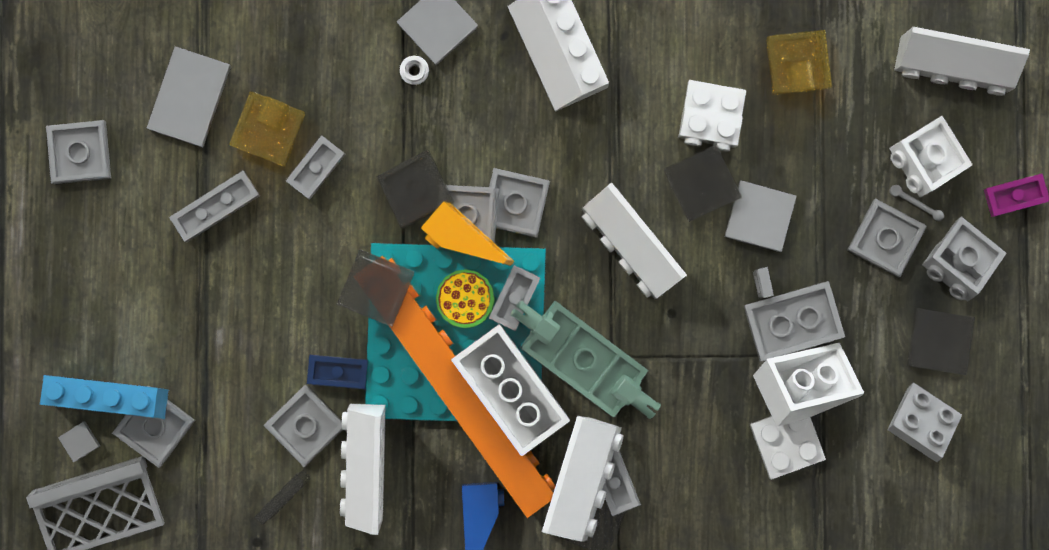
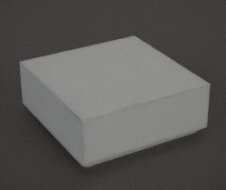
[753,267,774,299]
[58,422,100,462]

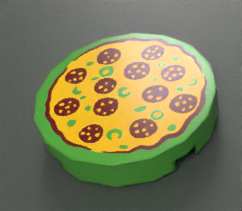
[436,269,495,328]

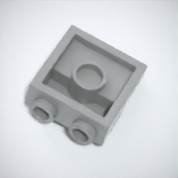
[922,216,1007,302]

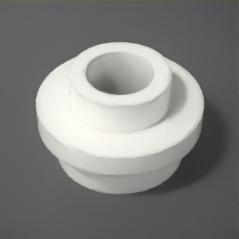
[400,56,429,85]

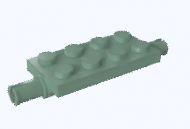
[510,300,661,419]

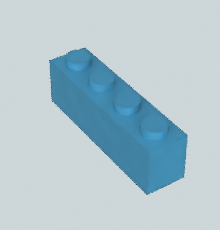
[40,375,169,419]

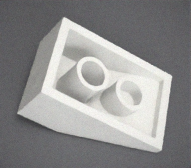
[753,343,864,427]

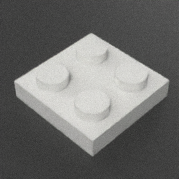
[750,416,826,480]

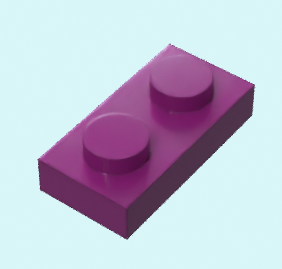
[983,173,1049,217]

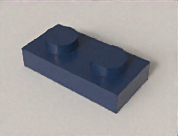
[307,355,368,389]

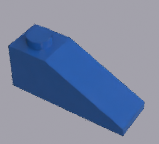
[462,482,504,550]

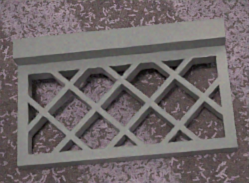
[26,456,165,550]

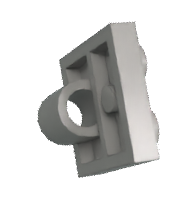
[887,382,962,462]

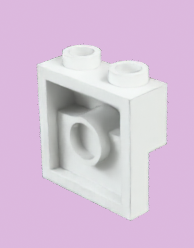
[678,80,746,152]
[889,116,973,197]

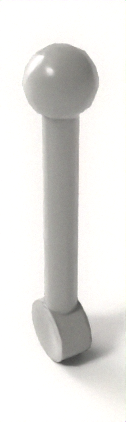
[889,185,944,221]

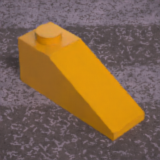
[421,201,515,266]

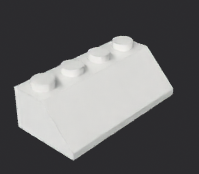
[508,0,609,111]
[894,27,1030,96]
[582,183,687,299]
[451,324,570,456]
[340,404,385,535]
[542,416,623,542]

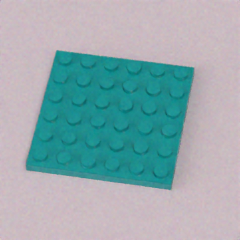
[365,243,546,421]

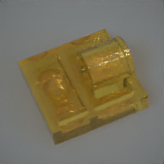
[766,30,832,95]
[229,91,306,167]

